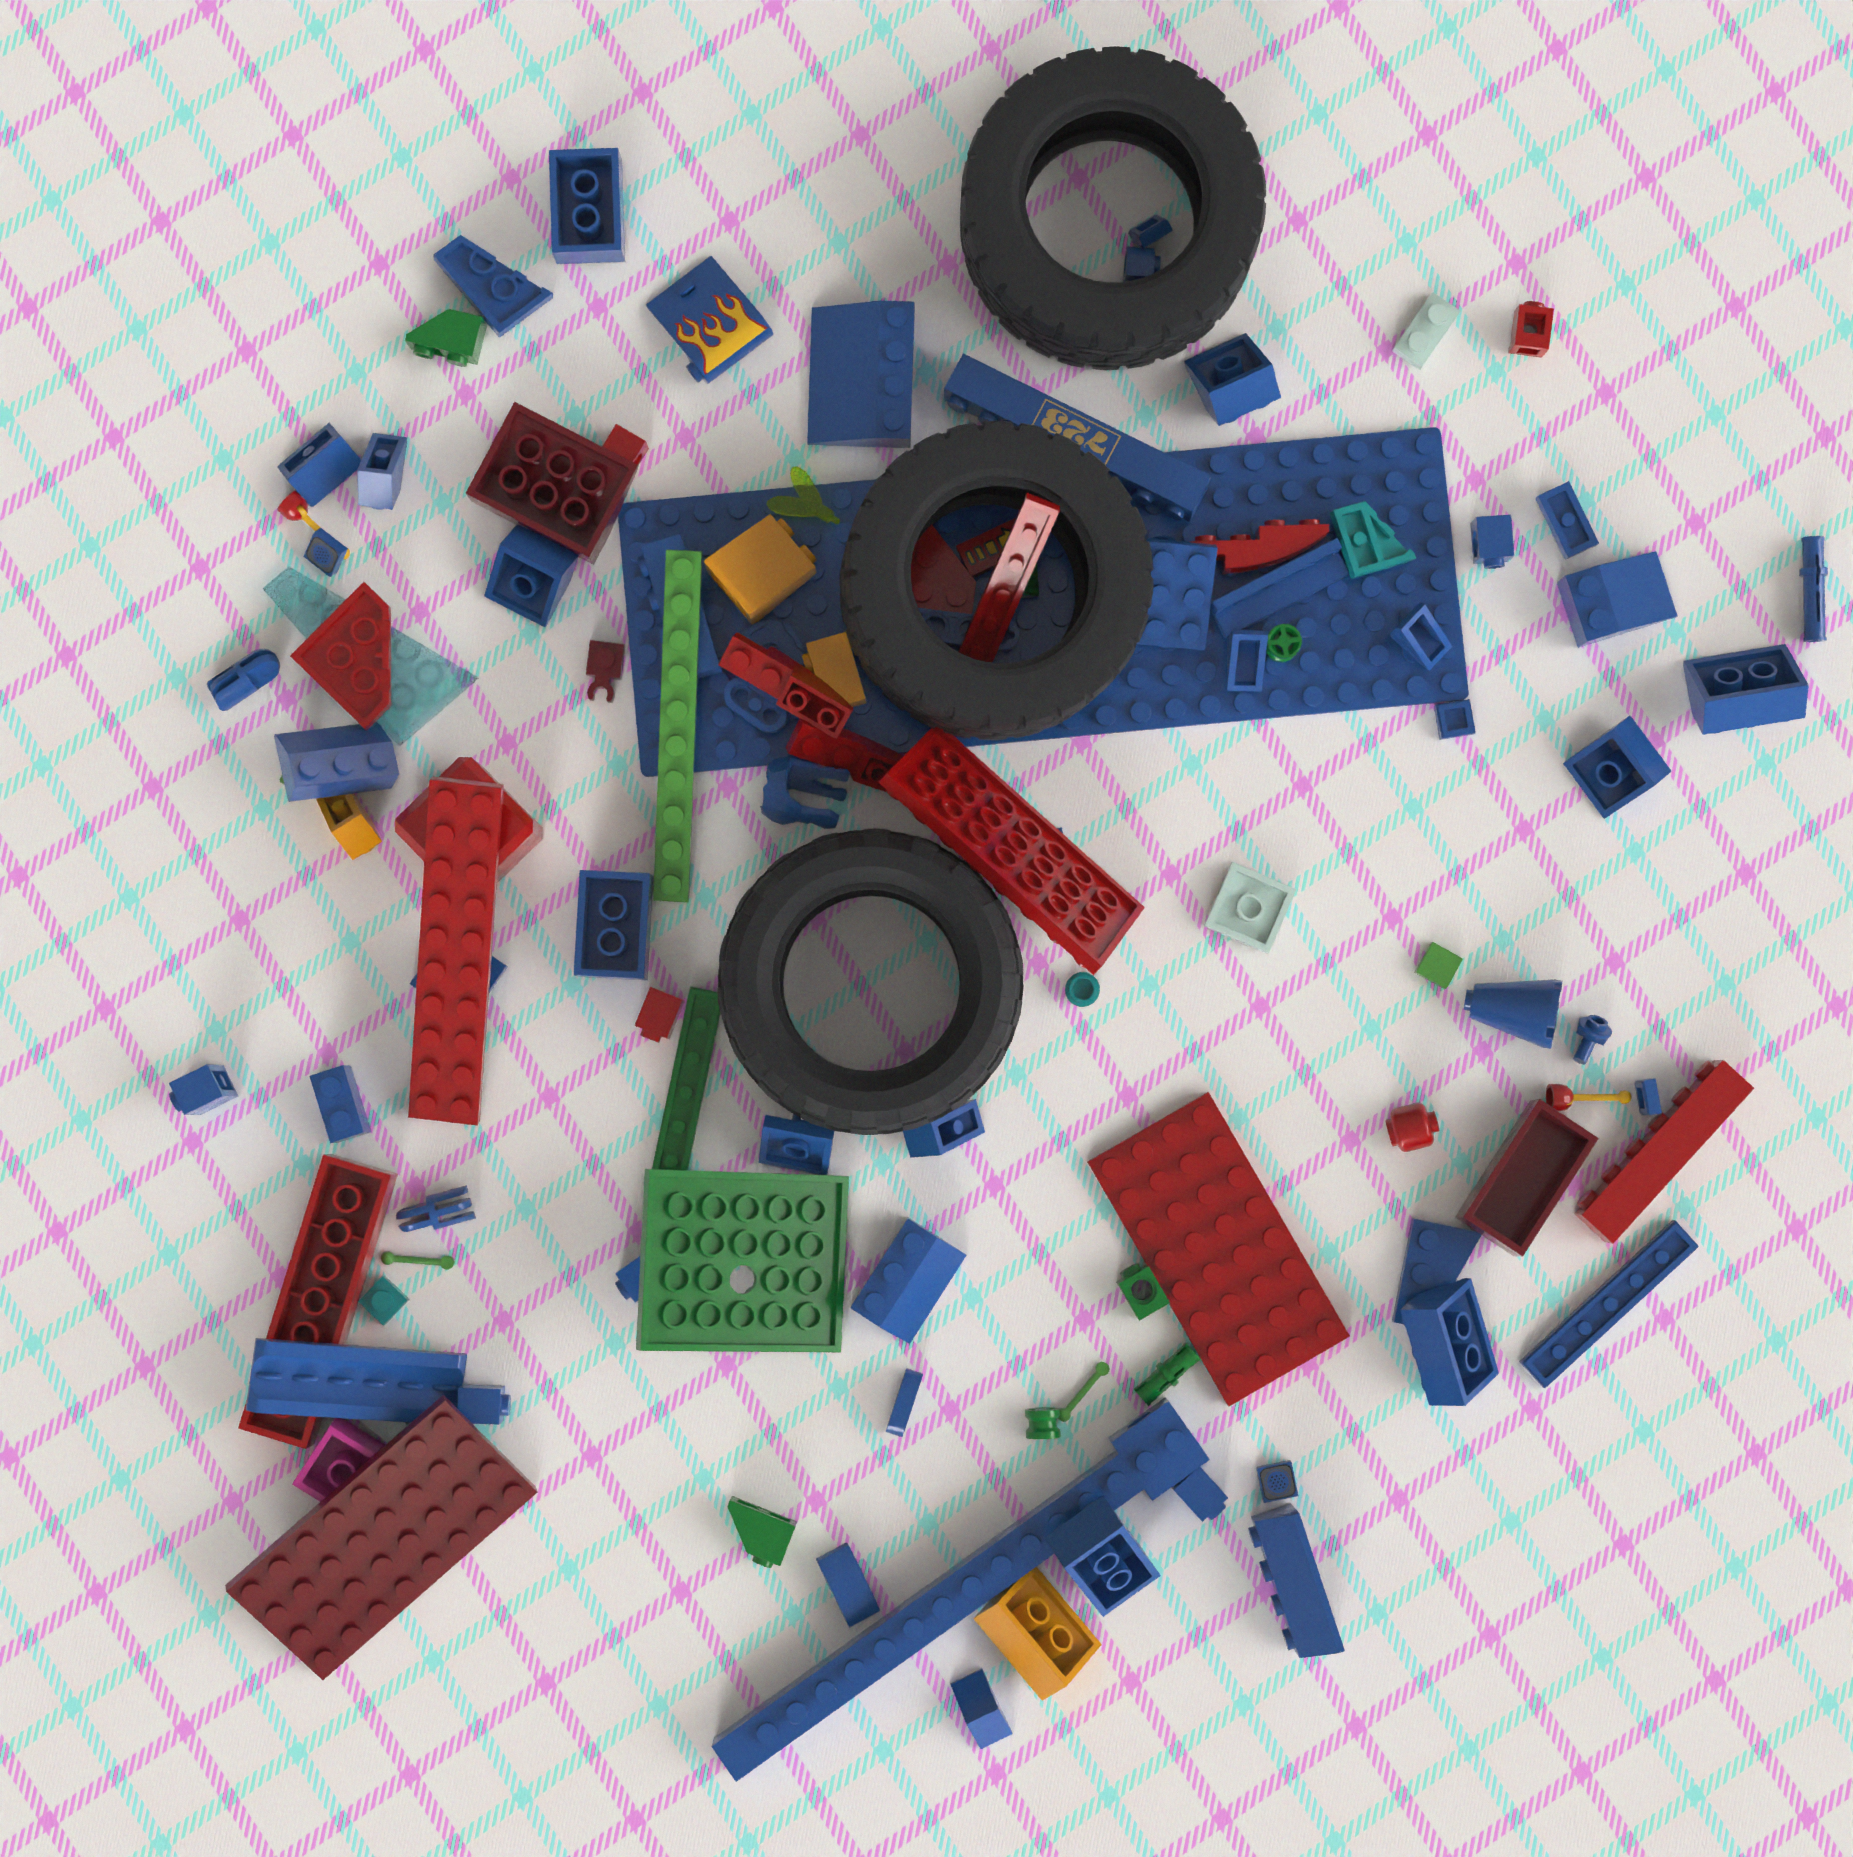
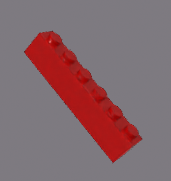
[1574,1060,1755,1244]

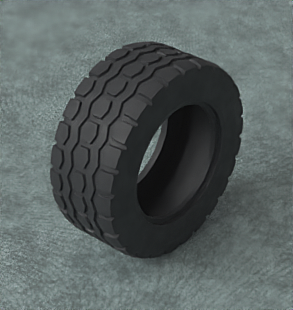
[960,46,1266,370]
[839,421,1154,740]

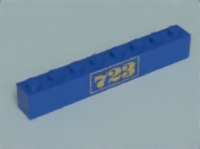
[944,353,1211,522]

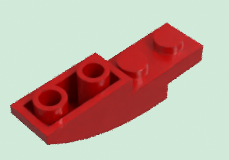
[1189,519,1329,574]
[718,632,854,739]
[785,719,903,792]

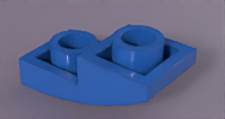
[816,1542,881,1628]

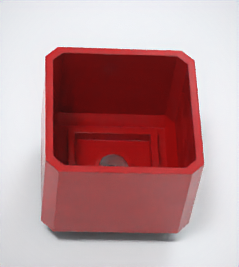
[395,757,543,883]

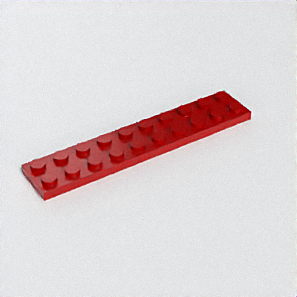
[408,776,504,1126]

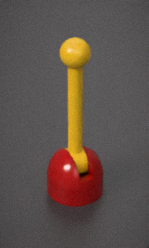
[277,490,350,560]
[1545,1084,1632,1112]

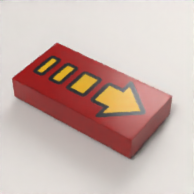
[956,518,1015,578]

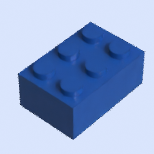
[549,148,626,264]
[573,870,654,981]
[1045,1496,1161,1617]

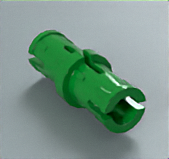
[1134,1342,1201,1406]

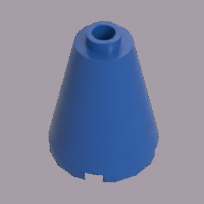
[1464,979,1563,1049]

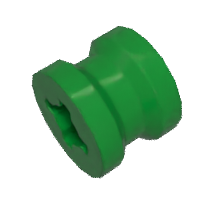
[1266,624,1302,662]
[1025,1407,1061,1439]

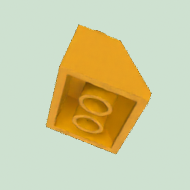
[973,1567,1102,1701]

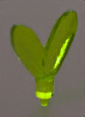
[767,466,840,524]

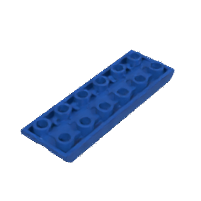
[246,1338,467,1423]

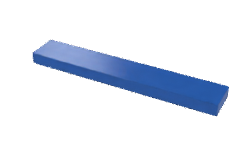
[1519,1220,1699,1388]

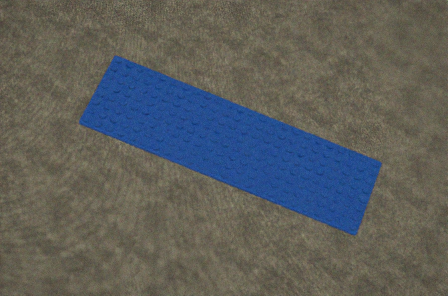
[618,427,1469,777]

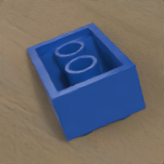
[1557,551,1678,648]

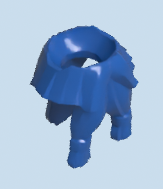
[760,755,850,829]

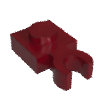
[586,640,626,703]

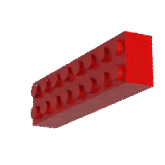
[238,1154,398,1449]

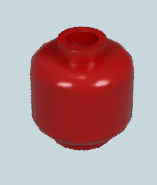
[1385,1102,1440,1152]

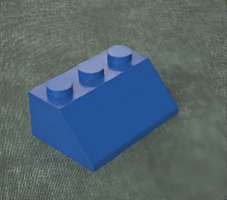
[1683,644,1809,735]
[274,722,400,802]
[850,1217,967,1344]
[1400,1278,1499,1406]

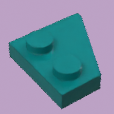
[1329,501,1416,579]

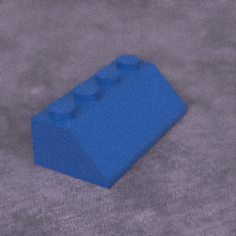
[1248,1503,1345,1658]

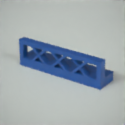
[1210,538,1349,639]

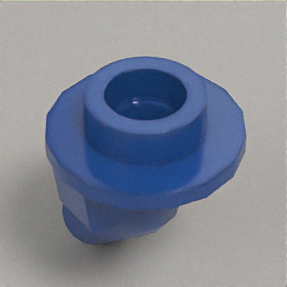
[1573,1015,1612,1065]

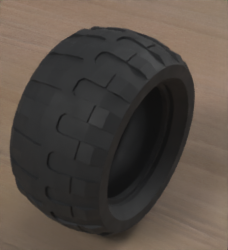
[717,828,1024,1135]

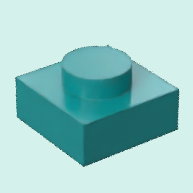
[358,1275,410,1326]

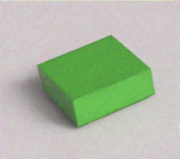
[1414,942,1463,990]

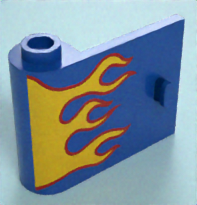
[646,256,774,384]

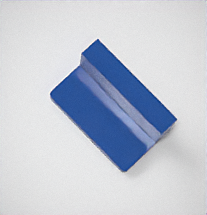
[277,422,361,507]

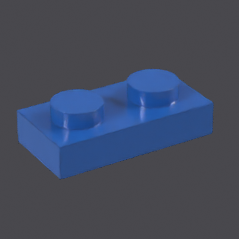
[1535,481,1599,560]

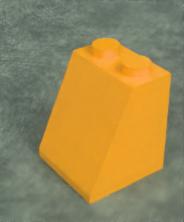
[704,514,817,625]

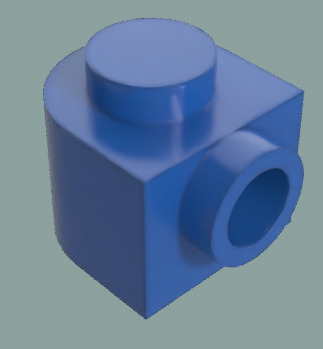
[1123,246,1161,282]

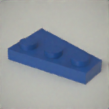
[433,235,553,338]
[1392,1218,1482,1324]

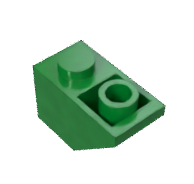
[405,309,487,367]

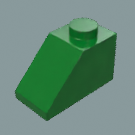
[727,1496,797,1568]

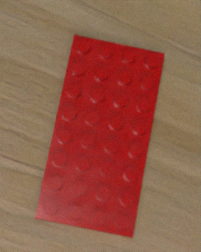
[879,727,1145,975]
[1087,1092,1350,1407]

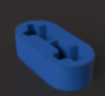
[885,1368,923,1437]

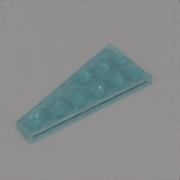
[262,566,479,746]

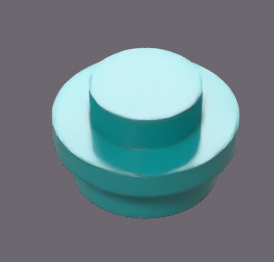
[1065,972,1100,1007]

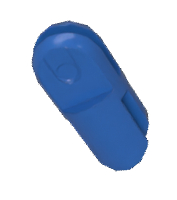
[206,649,281,711]
[396,1185,476,1232]

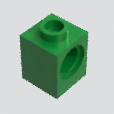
[1116,1263,1170,1321]

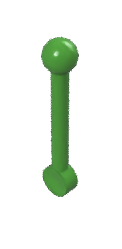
[381,1251,455,1270]
[1058,1362,1110,1422]

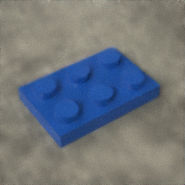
[1137,538,1218,650]

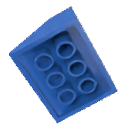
[807,300,915,448]

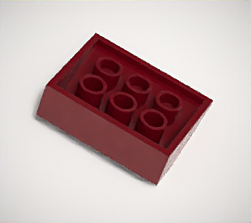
[465,401,639,565]

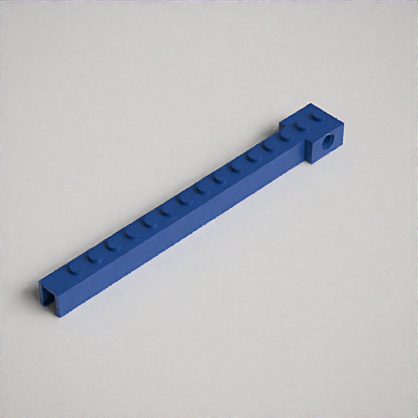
[711,1397,1210,1782]

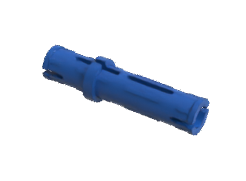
[1799,536,1828,642]

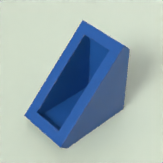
[1389,602,1452,671]
[1226,630,1268,691]
[950,1668,1013,1749]

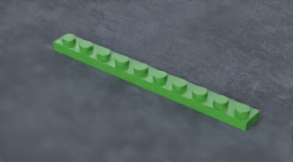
[653,549,703,902]

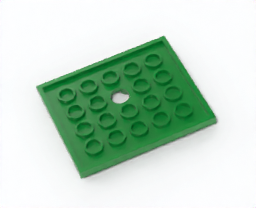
[636,1169,849,1353]

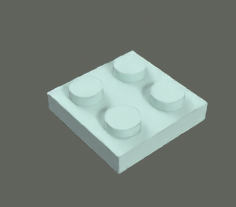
[1204,861,1297,954]

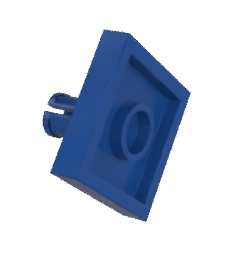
[758,1114,835,1175]

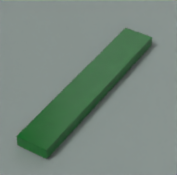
[652,986,721,1170]

